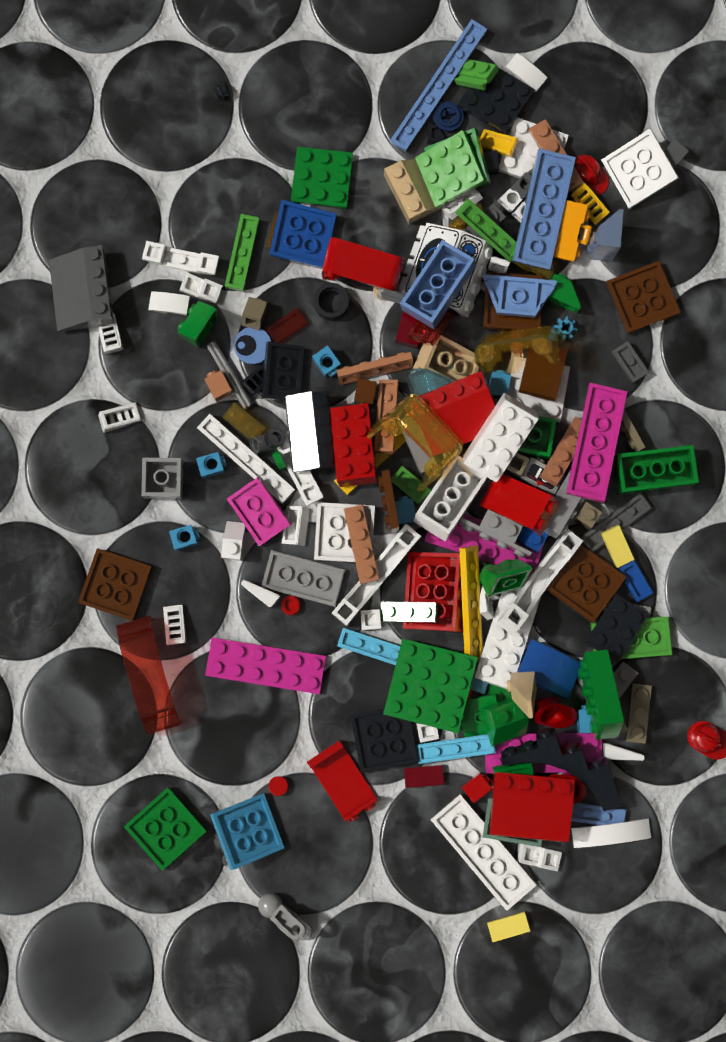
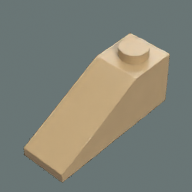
[507,671,537,718]

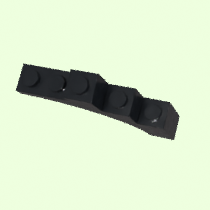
[501,727,622,812]

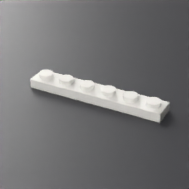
[197,414,295,504]

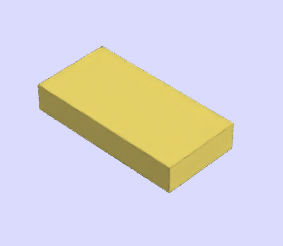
[601,525,634,568]
[487,912,530,942]

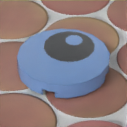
[234,327,271,365]

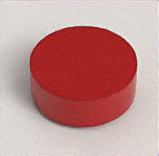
[281,596,300,615]
[268,776,288,796]

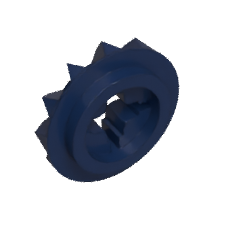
[434,102,464,132]

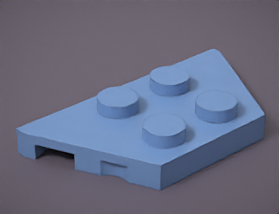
[483,274,557,318]

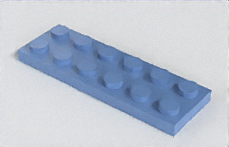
[512,148,576,270]

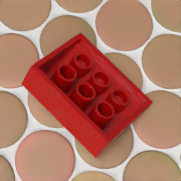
[410,371,496,457]
[403,552,463,633]
[489,772,575,842]

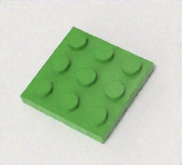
[415,130,486,208]

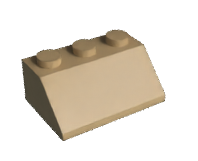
[384,159,441,224]

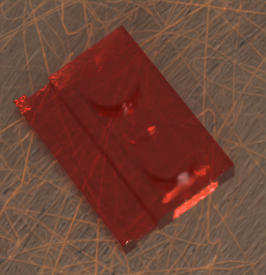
[408,312,451,346]

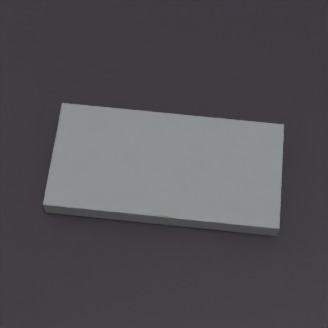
[261,550,345,607]

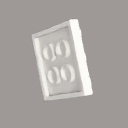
[499,118,569,178]
[602,129,679,209]
[508,356,570,423]
[314,502,375,563]

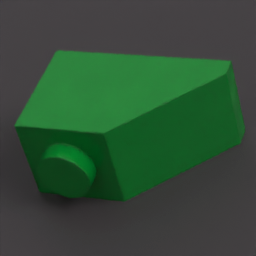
[547,274,581,314]

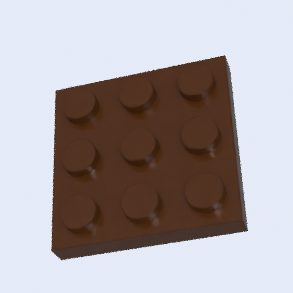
[606,261,681,334]
[483,272,543,332]
[378,470,399,534]
[546,545,626,624]
[78,548,152,621]

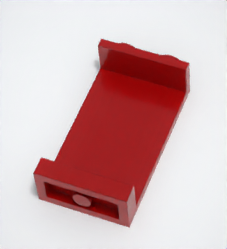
[479,474,560,536]
[307,740,378,822]

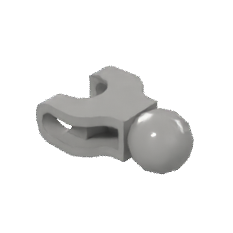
[258,893,313,940]

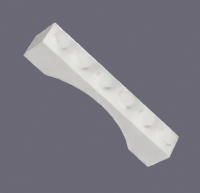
[332,524,421,626]
[497,529,583,634]

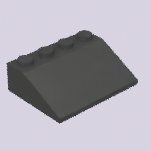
[49,245,114,332]

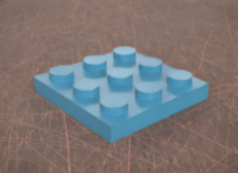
[210,793,284,870]

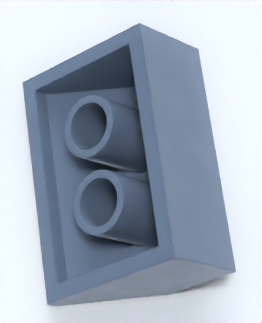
[587,209,624,262]

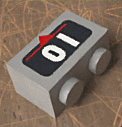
[519,457,565,496]

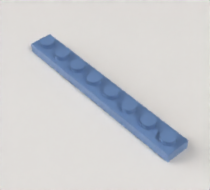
[390,19,487,152]

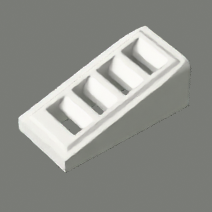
[488,256,510,273]
[98,313,124,355]
[98,402,141,433]
[241,580,281,608]
[163,605,187,645]
[602,743,644,761]

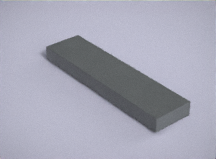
[580,493,652,552]

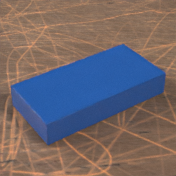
[617,560,654,603]

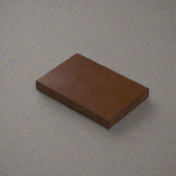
[518,341,568,402]

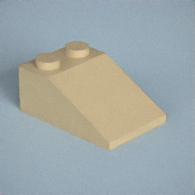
[413,334,483,384]

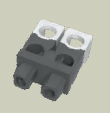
[497,168,533,223]

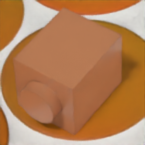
[204,370,233,402]

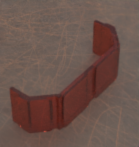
[116,616,182,735]

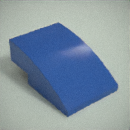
[517,639,580,700]

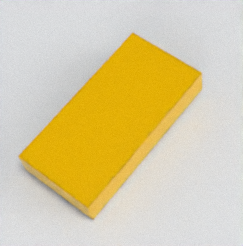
[480,129,519,157]

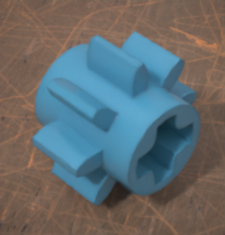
[553,316,577,341]

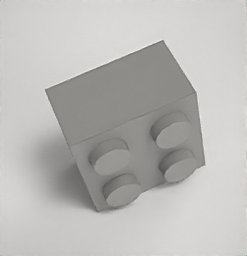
[141,458,183,499]

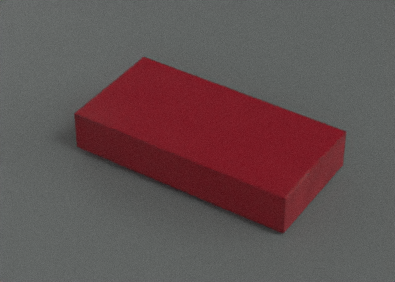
[404,765,444,788]

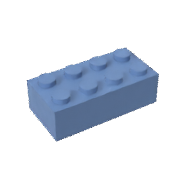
[400,240,476,329]

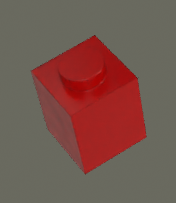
[461,773,492,803]

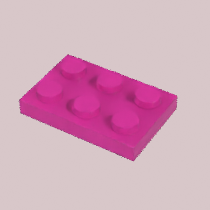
[227,477,291,546]

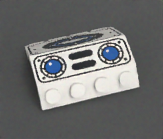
[398,223,493,317]

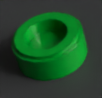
[272,451,287,470]

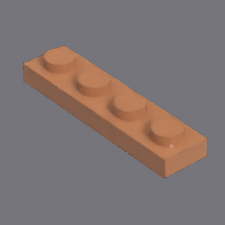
[529,119,584,193]
[337,352,413,385]
[374,380,399,454]
[540,416,581,487]
[344,505,379,584]

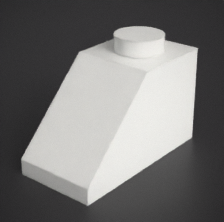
[221,521,246,561]

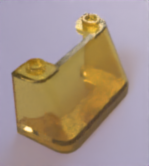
[475,326,560,373]

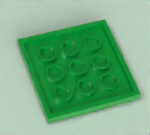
[383,639,478,734]

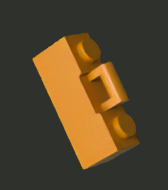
[553,200,592,262]

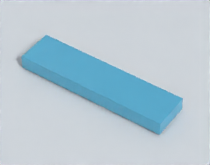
[416,734,496,764]

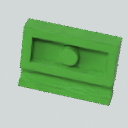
[454,59,499,90]

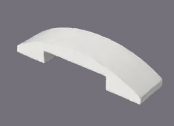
[142,241,219,275]
[277,432,324,506]
[571,818,651,848]

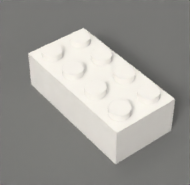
[463,393,538,483]
[413,454,488,542]

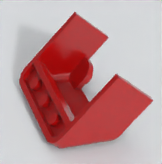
[322,238,404,292]

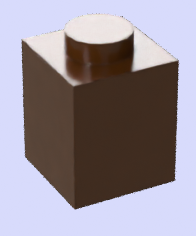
[354,378,377,407]

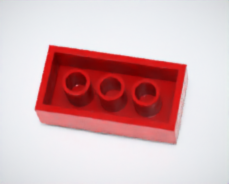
[330,403,378,487]

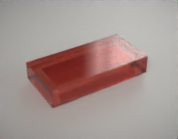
[266,308,308,343]

